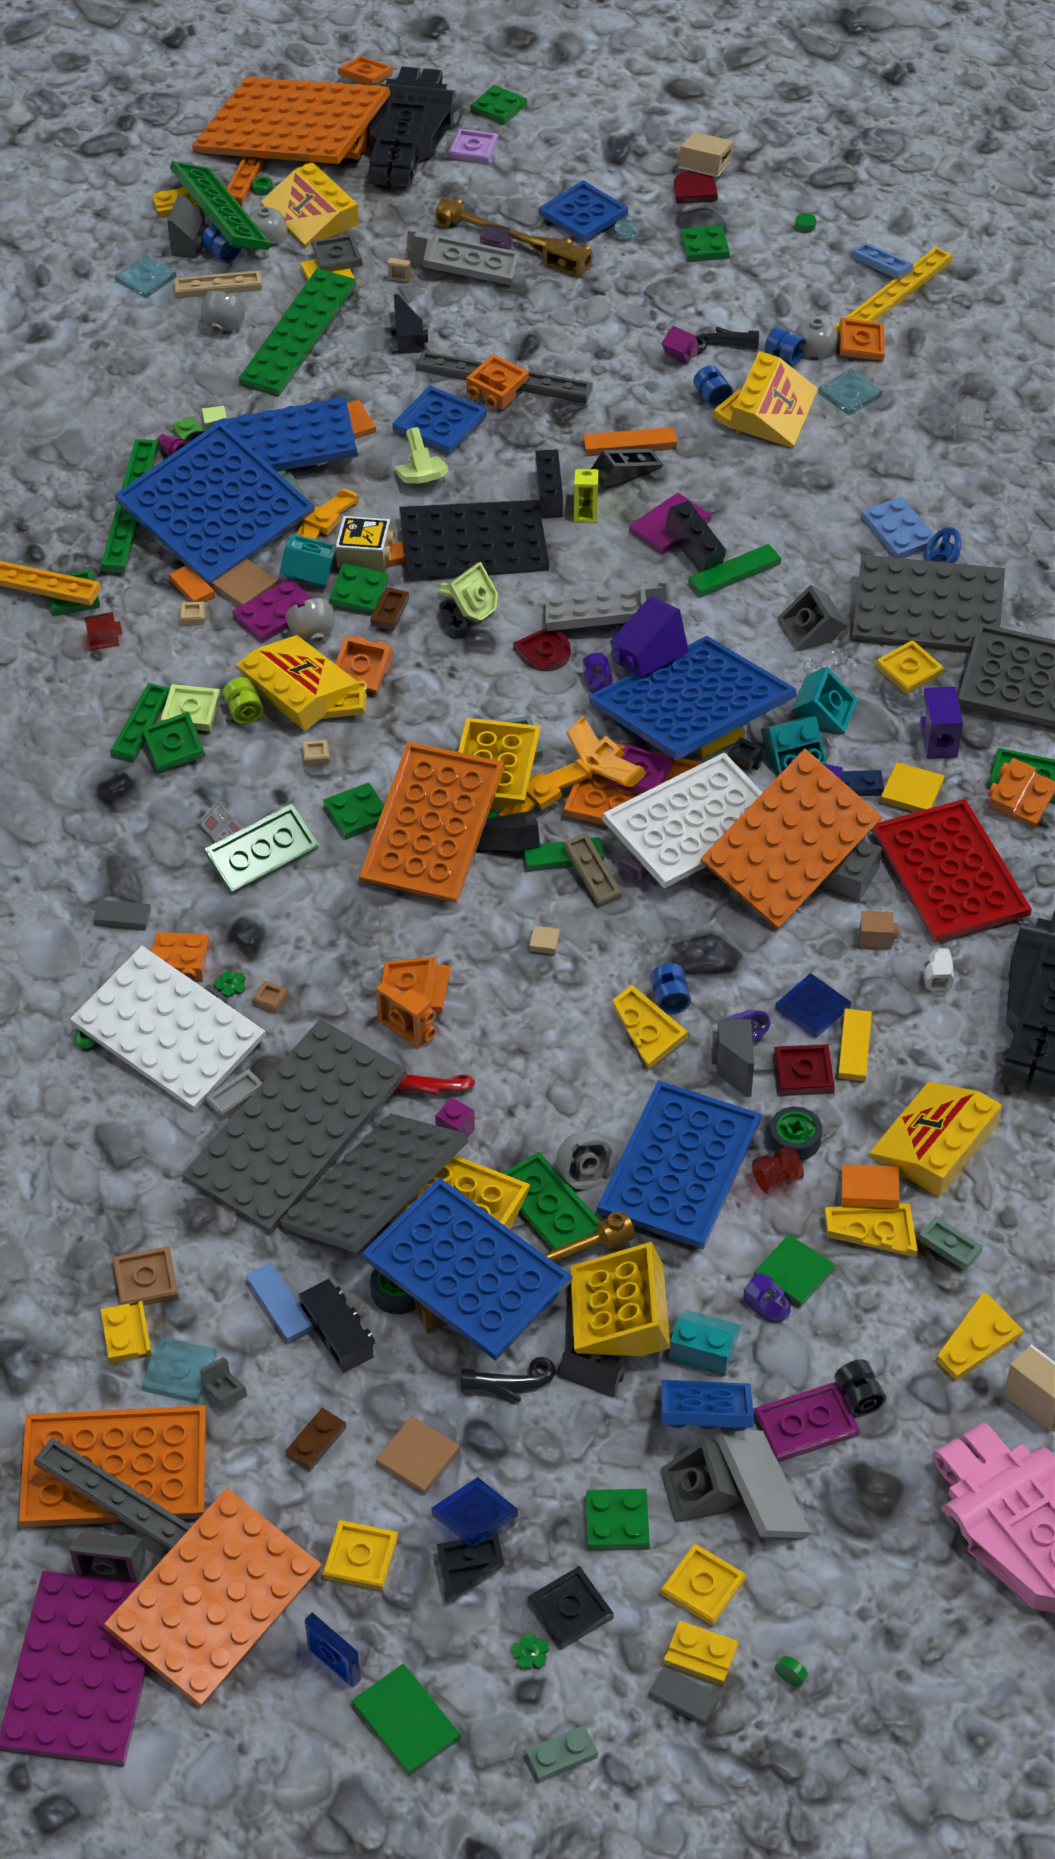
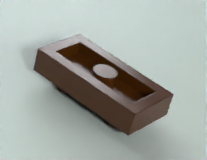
[370,587,409,631]
[285,1407,346,1471]

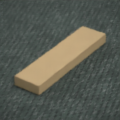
[174,271,262,298]

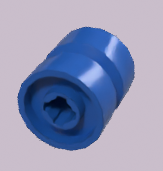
[201,224,242,263]
[764,326,806,365]
[693,365,733,408]
[650,963,691,1015]

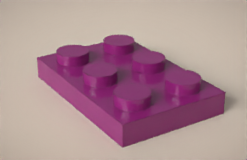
[232,579,313,643]

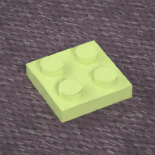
[161,684,221,731]

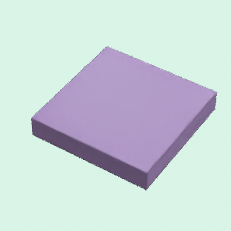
[448,128,499,164]

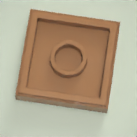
[211,559,278,607]
[112,1246,179,1306]
[376,1416,460,1495]

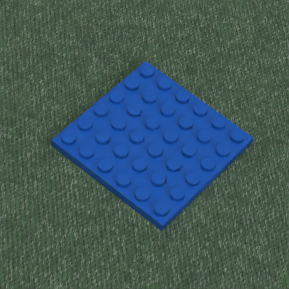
[115,421,315,587]
[589,636,797,760]

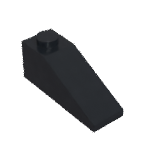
[394,294,428,354]
[591,449,663,487]
[477,811,540,851]

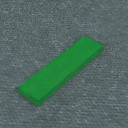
[688,544,781,597]
[110,683,170,763]

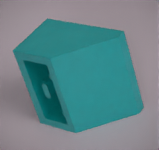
[760,716,827,776]

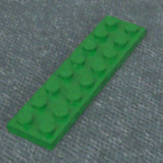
[170,161,271,251]
[239,268,356,396]

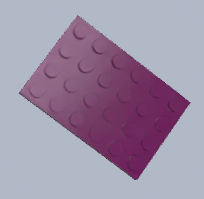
[0,1571,148,1767]

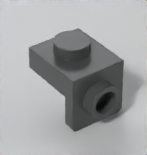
[200,1357,247,1409]

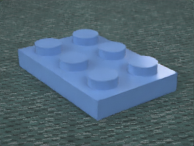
[861,496,938,558]

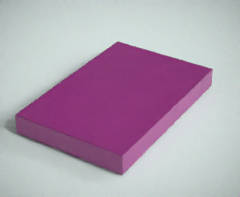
[629,492,711,555]
[753,1382,860,1462]

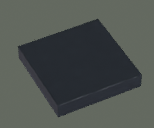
[527,1566,614,1650]

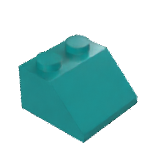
[279,534,336,586]
[792,667,858,734]
[669,1310,742,1376]

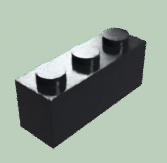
[535,449,563,518]
[665,500,726,572]
[298,1278,375,1373]

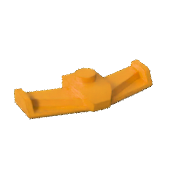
[296,488,359,540]
[566,715,646,787]
[497,759,593,816]

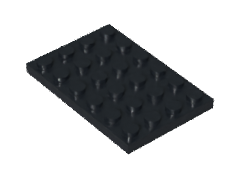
[399,500,549,578]

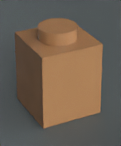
[859,911,898,950]

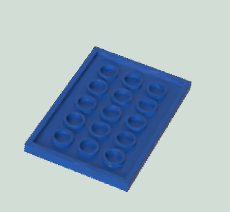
[212,397,358,471]
[597,1080,762,1250]
[362,1177,572,1361]

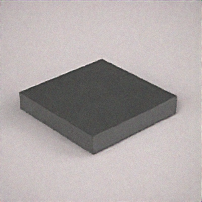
[311,234,363,272]

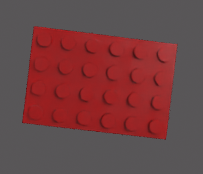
[871,798,1032,943]

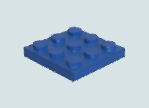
[539,180,628,242]
[392,386,487,454]
[661,1380,754,1431]

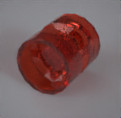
[752,1146,804,1194]

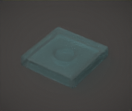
[115,255,176,298]
[818,368,882,416]
[141,1336,217,1404]

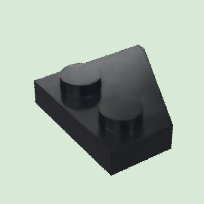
[437,1533,504,1603]

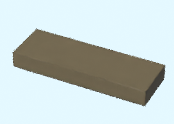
[563,833,622,907]

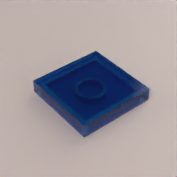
[775,973,852,1038]
[431,1477,518,1548]
[304,1612,361,1688]

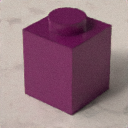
[661,326,699,364]
[435,1097,475,1138]

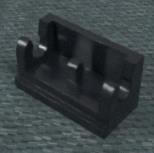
[560,1336,628,1398]

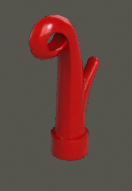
[393,1074,475,1095]

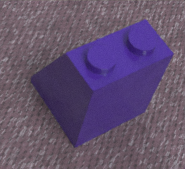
[610,596,689,677]

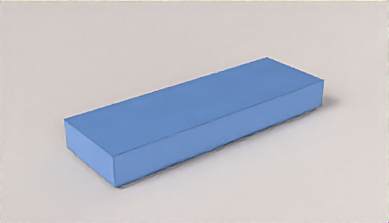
[851,242,913,279]
[246,1262,313,1343]

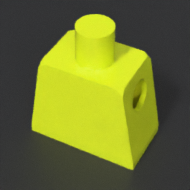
[574,469,598,522]

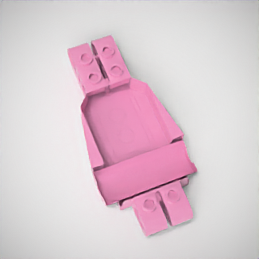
[933,1423,1055,1613]

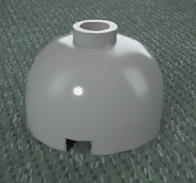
[249,207,288,248]
[201,291,246,333]
[795,318,838,360]
[285,598,335,644]
[557,1132,614,1190]

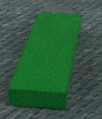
[523,837,604,871]

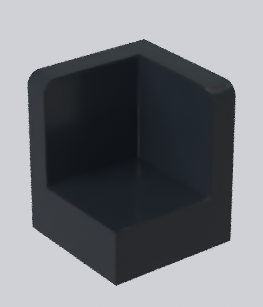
[728,737,762,770]

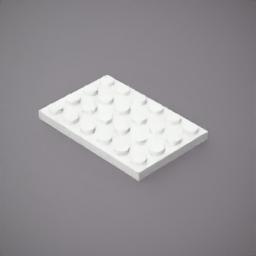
[602,752,763,888]
[70,946,266,1112]

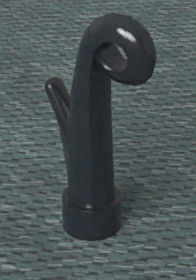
[695,326,760,353]
[461,1357,556,1403]

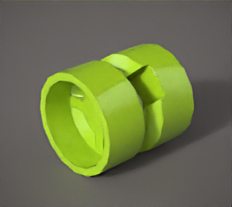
[223,677,264,724]

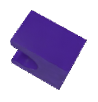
[920,687,963,759]

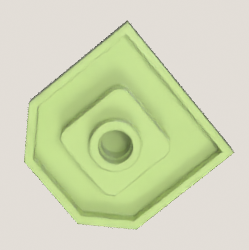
[394,428,449,484]
[438,562,498,622]

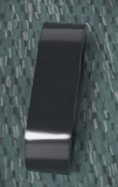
[439,599,467,639]

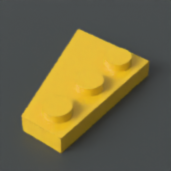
[612,984,688,1070]
[824,1203,917,1257]
[937,1291,1024,1381]

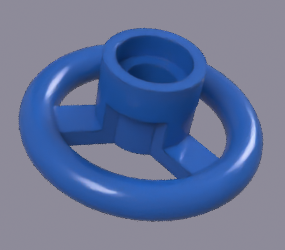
[924,527,962,563]

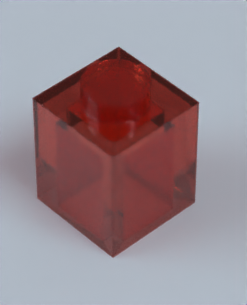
[84,612,122,651]

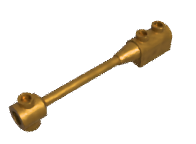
[435,198,593,278]
[414,1212,635,1333]

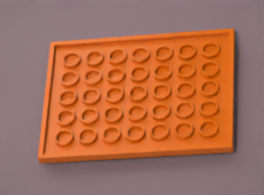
[192,76,390,164]

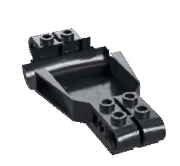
[368,66,456,188]
[1001,910,1055,1097]

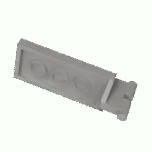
[404,226,520,285]
[546,578,671,631]

